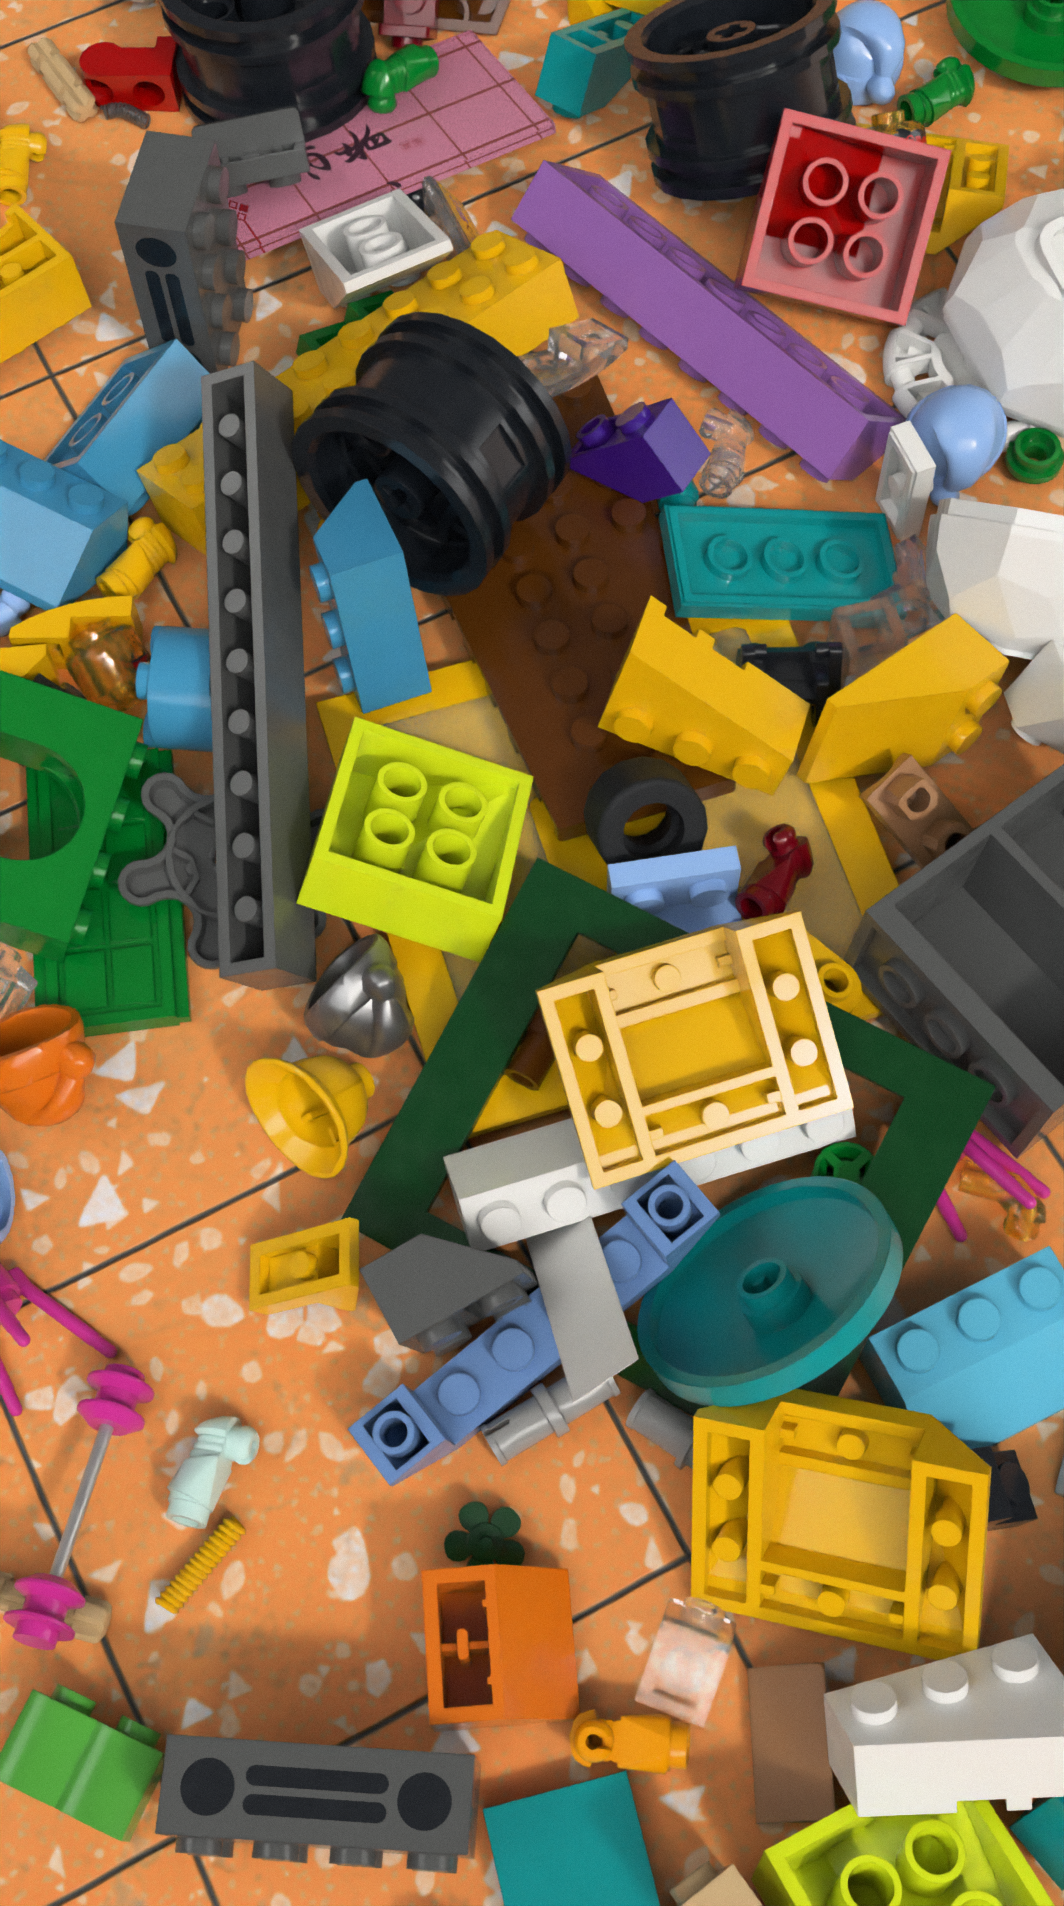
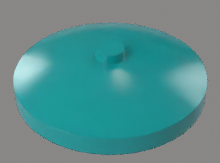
[637,1176,903,1407]

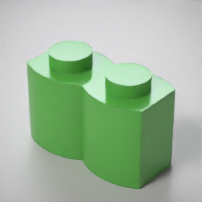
[0,1684,165,1842]

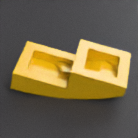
[9,595,143,669]

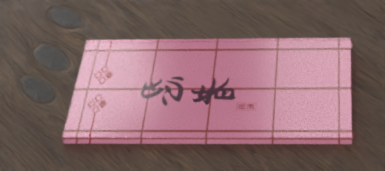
[228,30,556,260]

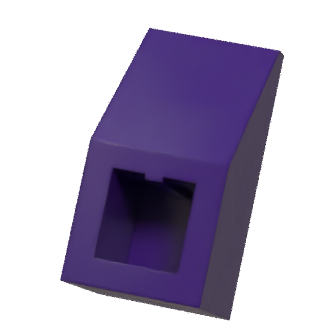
[570,398,711,503]

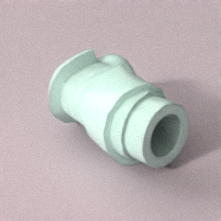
[165,1416,260,1529]

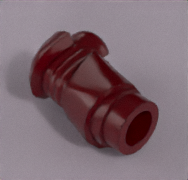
[735,823,814,919]

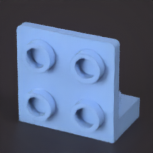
[607,845,742,955]

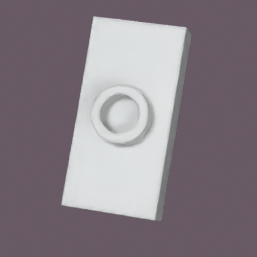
[875,420,936,542]

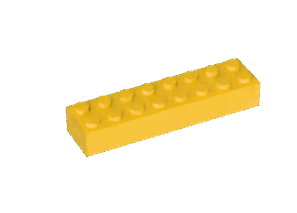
[136,230,579,557]

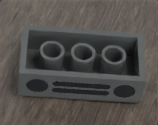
[114,130,253,374]
[155,1734,481,1874]

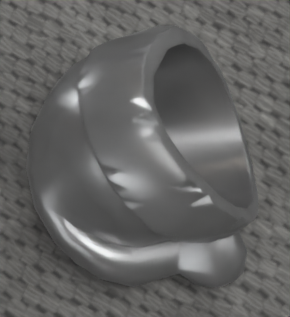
[304,933,415,1058]

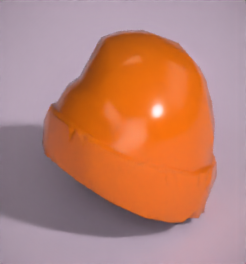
[0,1004,96,1127]

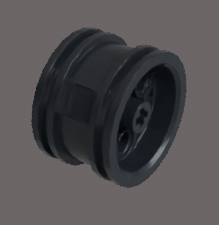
[159,0,377,143]
[624,0,856,201]
[292,311,572,596]

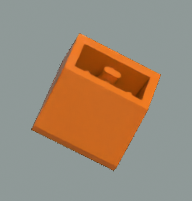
[421,1564,580,1732]

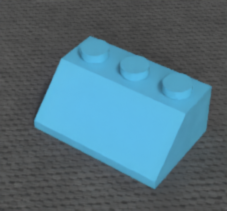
[859,1246,1064,1449]

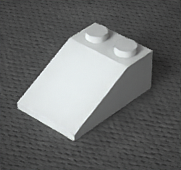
[299,188,453,309]

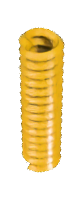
[155,1516,246,1614]

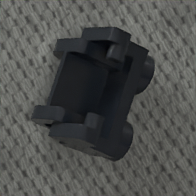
[736,641,843,727]

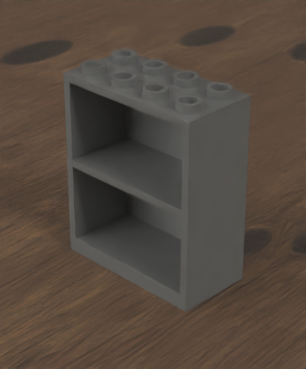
[843,764,1064,1159]

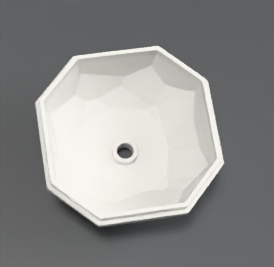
[942,188,1064,438]
[926,498,1064,660]

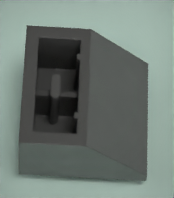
[359,1234,540,1357]

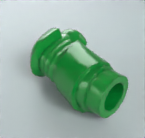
[361,44,439,114]
[897,56,975,128]

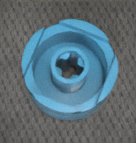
[135,626,213,752]

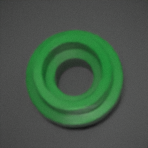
[1005,427,1064,484]

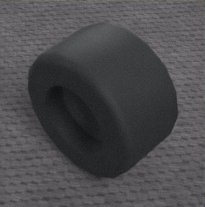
[583,756,708,865]

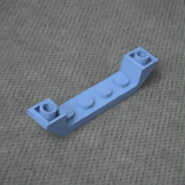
[348,1160,720,1487]

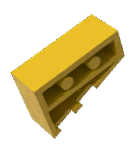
[0,203,92,364]
[598,596,810,796]

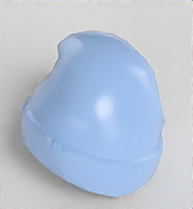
[833,0,905,106]
[905,384,1007,506]

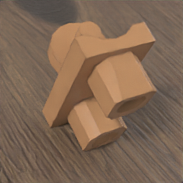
[859,753,974,869]

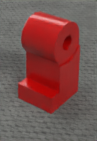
[79,36,183,112]

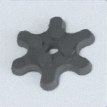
[118,772,327,970]

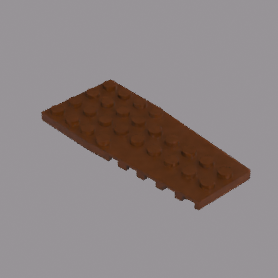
[440,365,736,841]

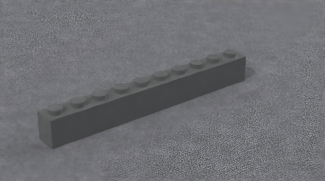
[201,360,317,991]

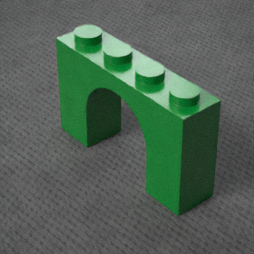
[0,670,148,963]

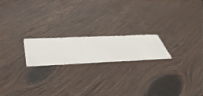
[526,1215,639,1403]

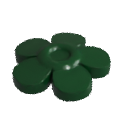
[444,1501,525,1566]

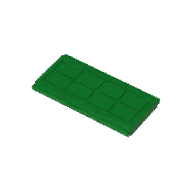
[26,748,192,1037]

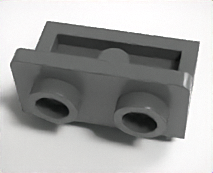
[192,106,310,198]

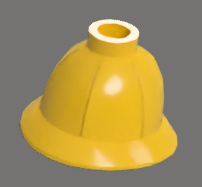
[245,1055,375,1179]

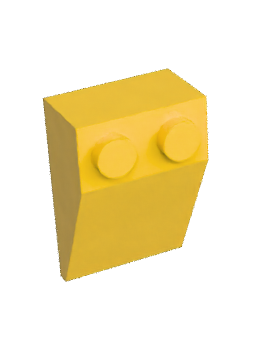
[797,613,1010,783]

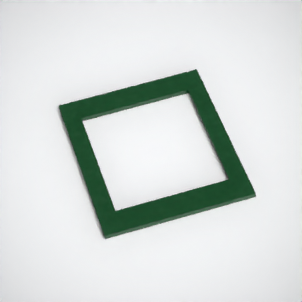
[341,857,996,1416]

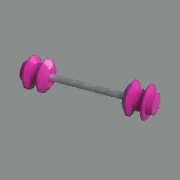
[3,1363,154,1650]

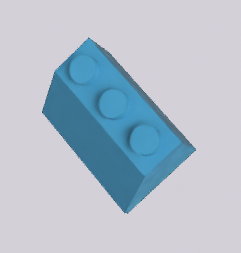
[44,338,210,516]
[0,439,128,611]
[309,478,432,714]

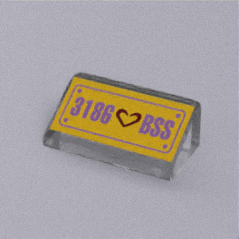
[422,175,480,261]

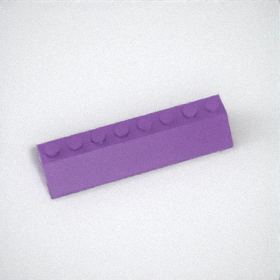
[511,160,906,483]

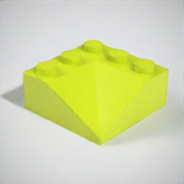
[296,717,534,962]
[751,1800,1055,1906]

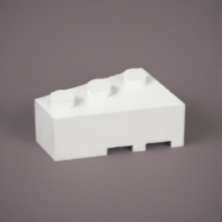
[824,1633,1064,1817]

